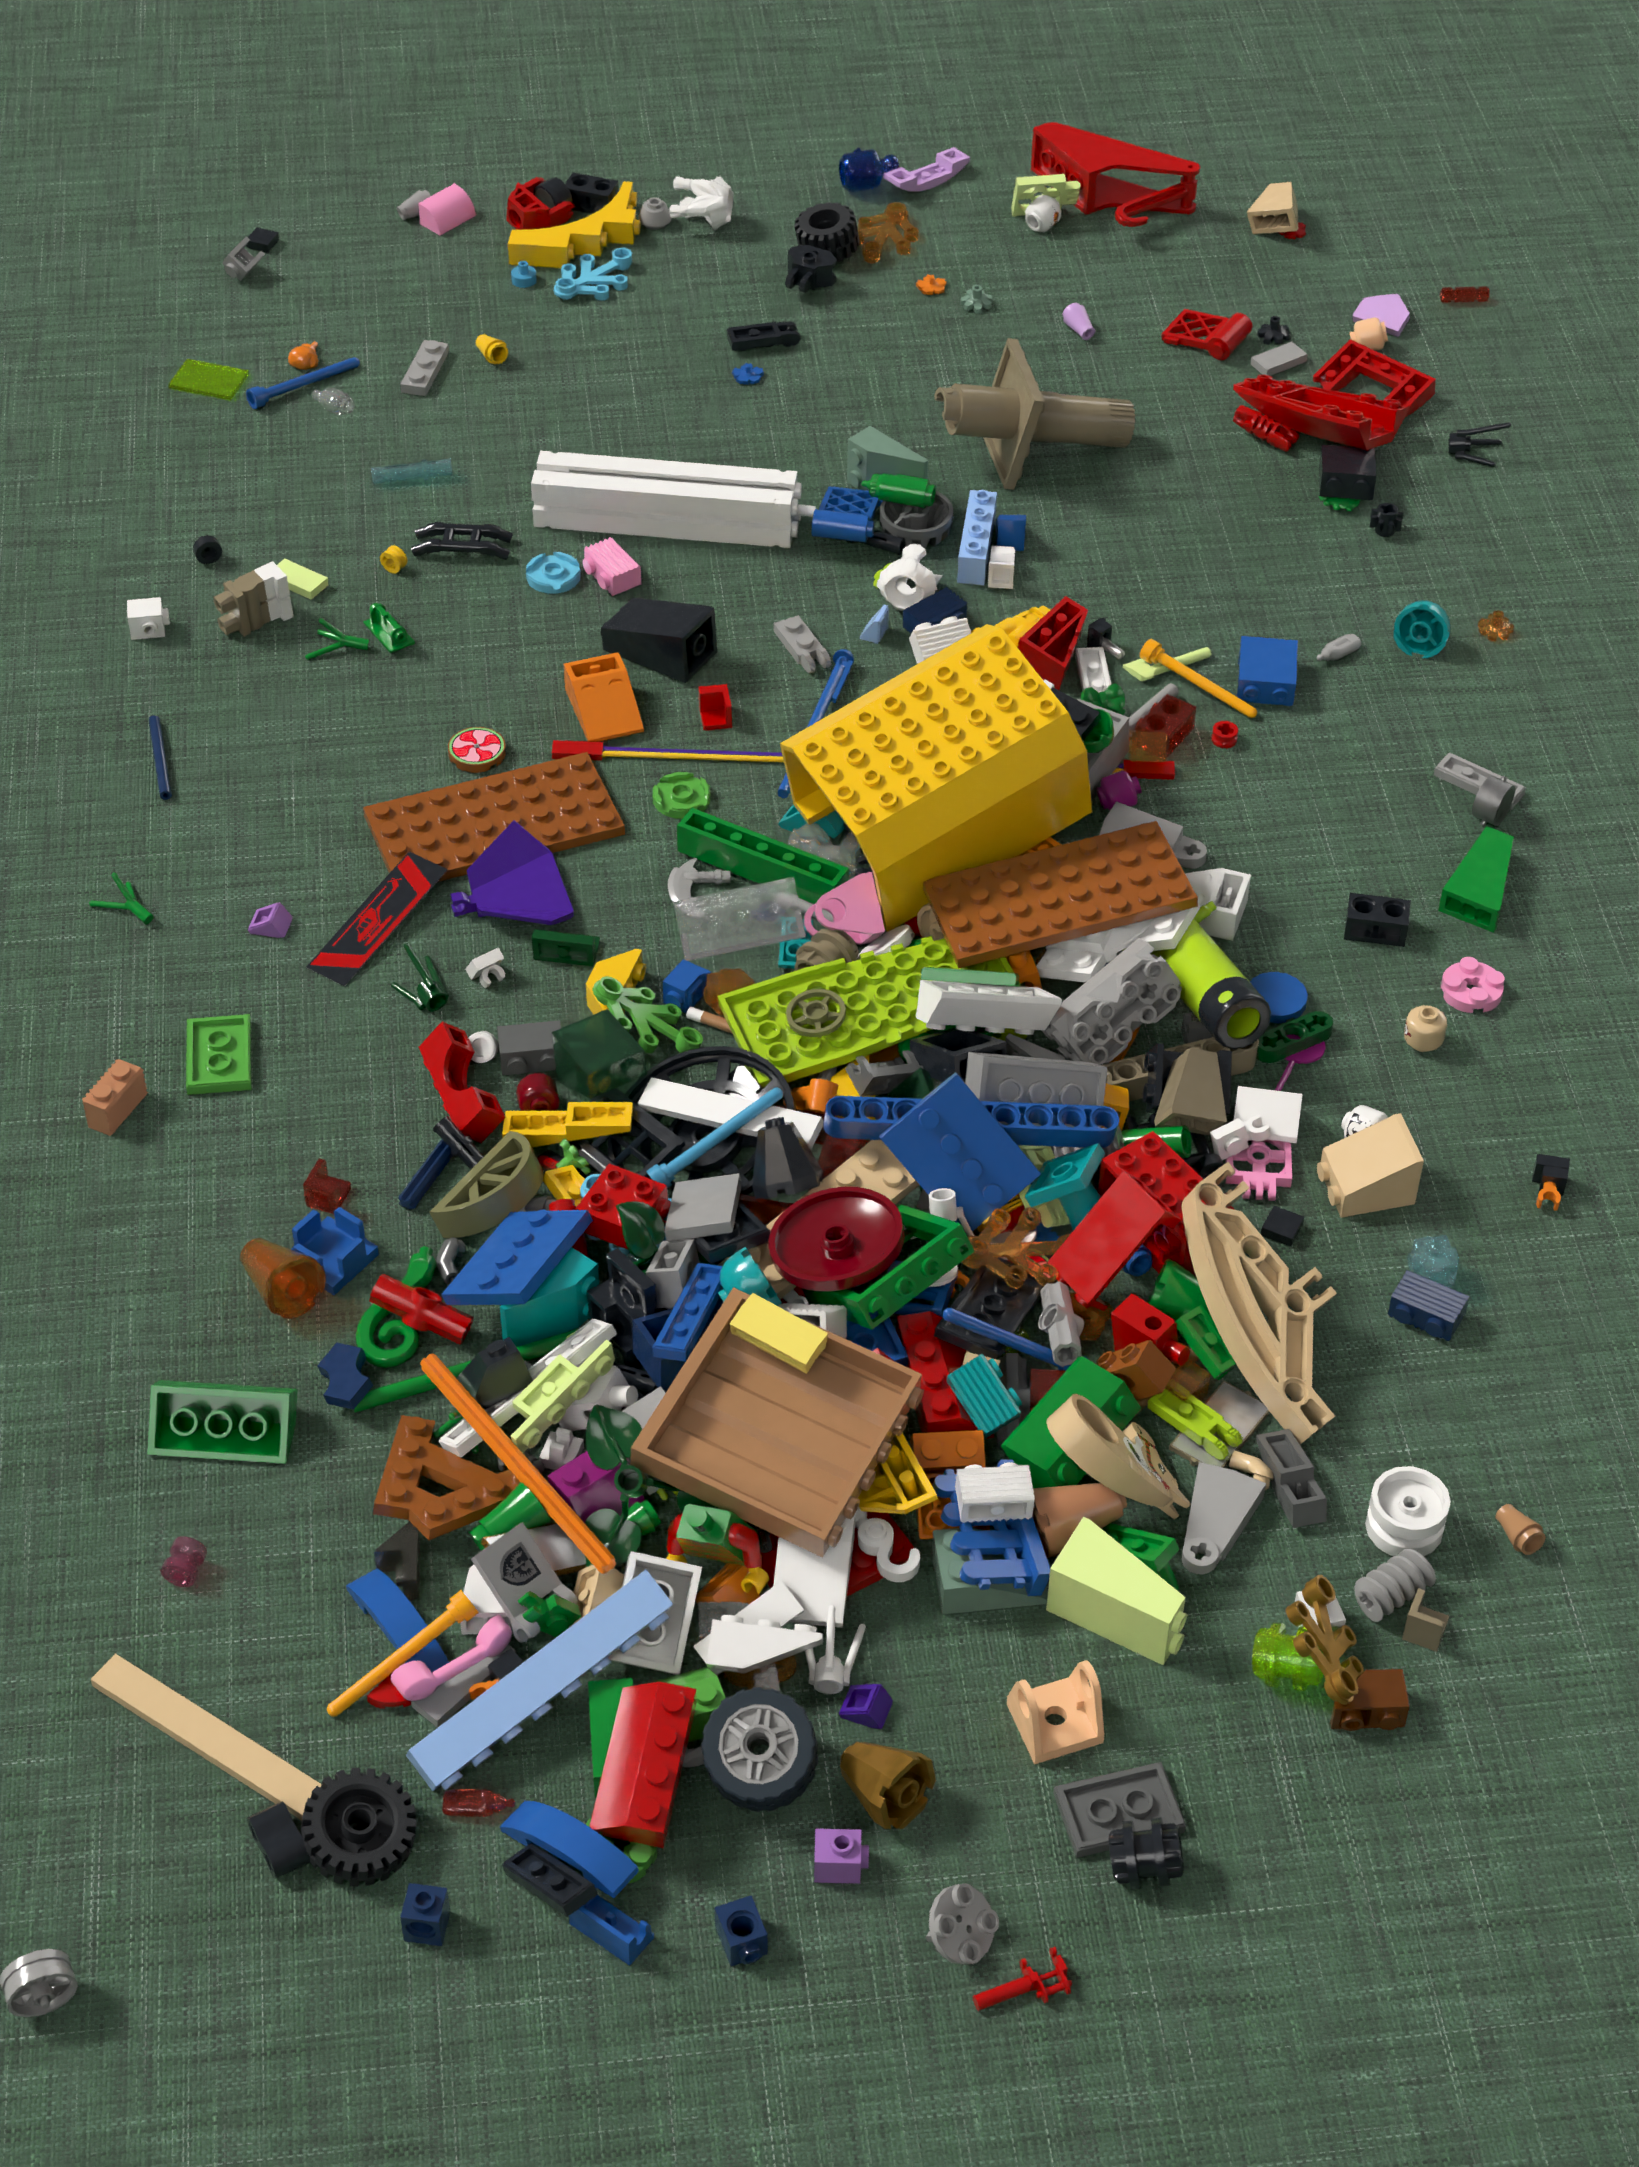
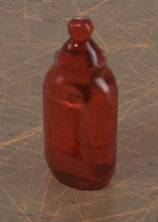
[442,1789,515,1817]

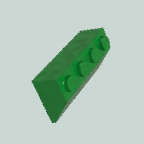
[1001,1356,1141,1488]
[147,1380,298,1464]

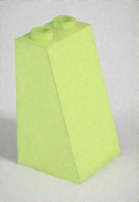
[1046,1517,1187,1665]

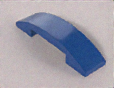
[346,1569,449,1672]
[500,1801,639,1898]

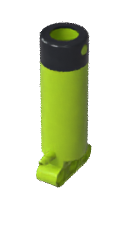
[1122,901,1271,1049]

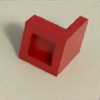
[698,684,732,731]

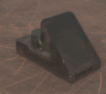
[374,1521,421,1601]

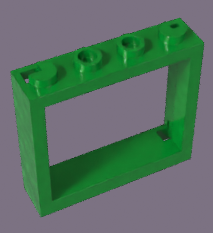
[801,1203,975,1330]

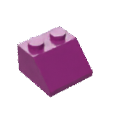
[548,1451,645,1523]

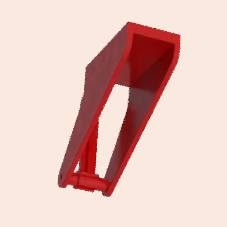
[1031,122,1200,227]

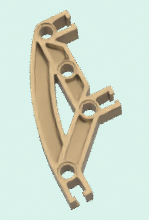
[1182,1162,1337,1444]

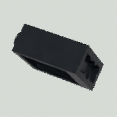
[910,1028,1007,1082]

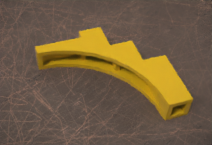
[508,181,641,268]

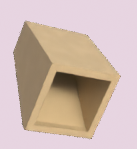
[1317,1113,1424,1218]

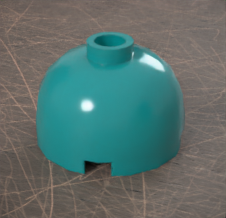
[1393,601,1451,658]
[718,1247,782,1306]

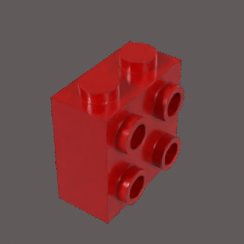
[575,1163,671,1250]

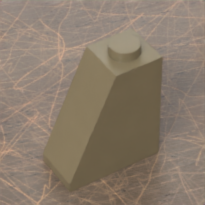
[1154,1047,1227,1135]

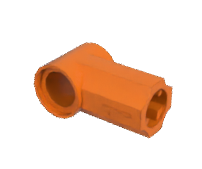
[783,1078,839,1118]

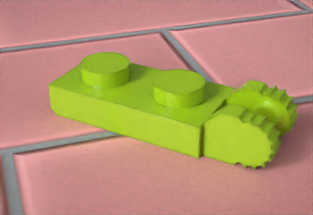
[1147,1381,1243,1460]

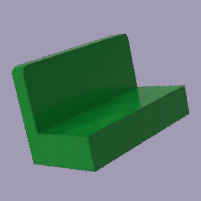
[1176,1305,1237,1380]

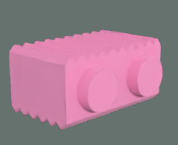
[583,537,641,596]

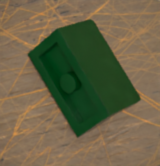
[532,929,600,967]

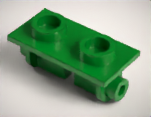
[363,603,415,654]

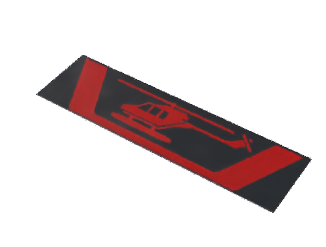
[306,852,448,986]

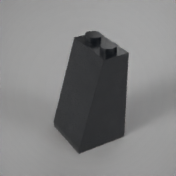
[601,597,718,683]

